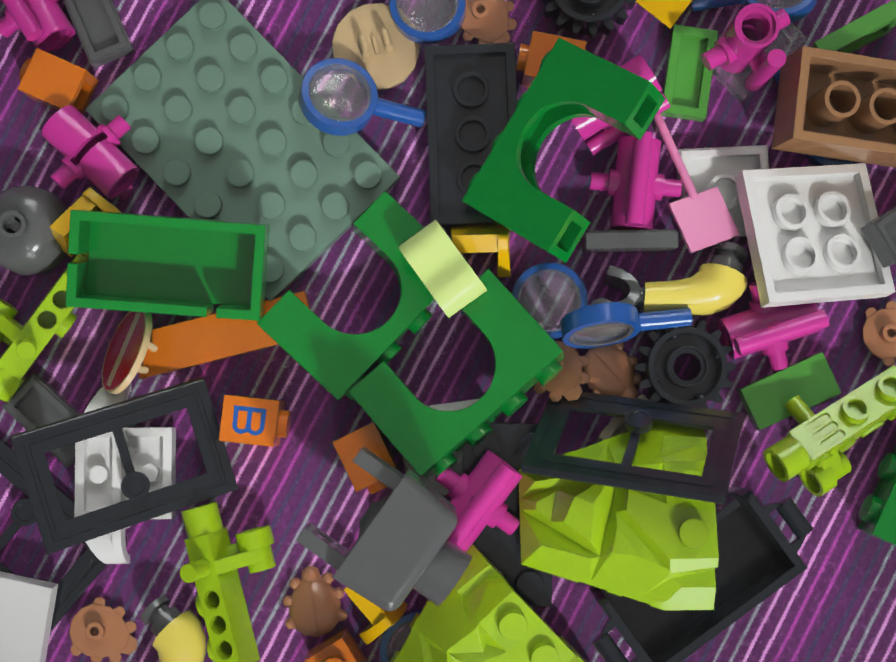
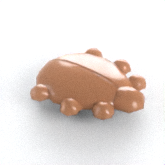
[450,0,517,44]
[863,301,896,367]
[534,341,590,402]
[581,342,643,399]
[283,565,348,637]
[69,597,137,662]

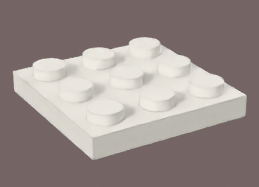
[734,163,895,308]

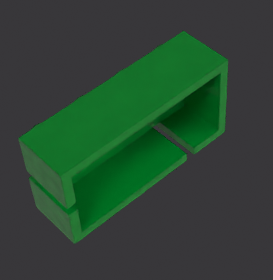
[66,210,270,321]

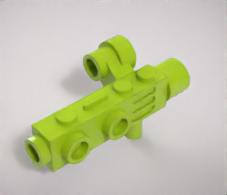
[0,252,89,402]
[763,365,896,497]
[180,502,276,662]

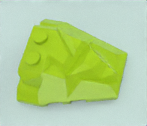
[518,422,719,611]
[390,544,587,662]

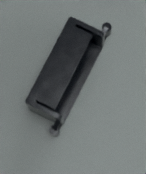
[591,485,813,662]

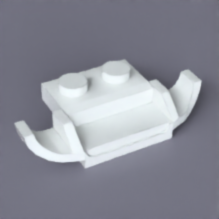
[74,383,176,564]

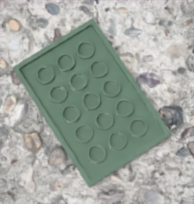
[85,0,400,301]

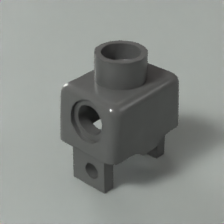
[296,446,472,611]

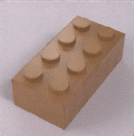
[772,46,896,168]

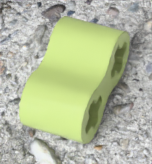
[398,220,487,318]

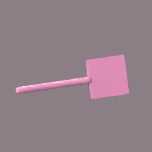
[654,113,740,253]

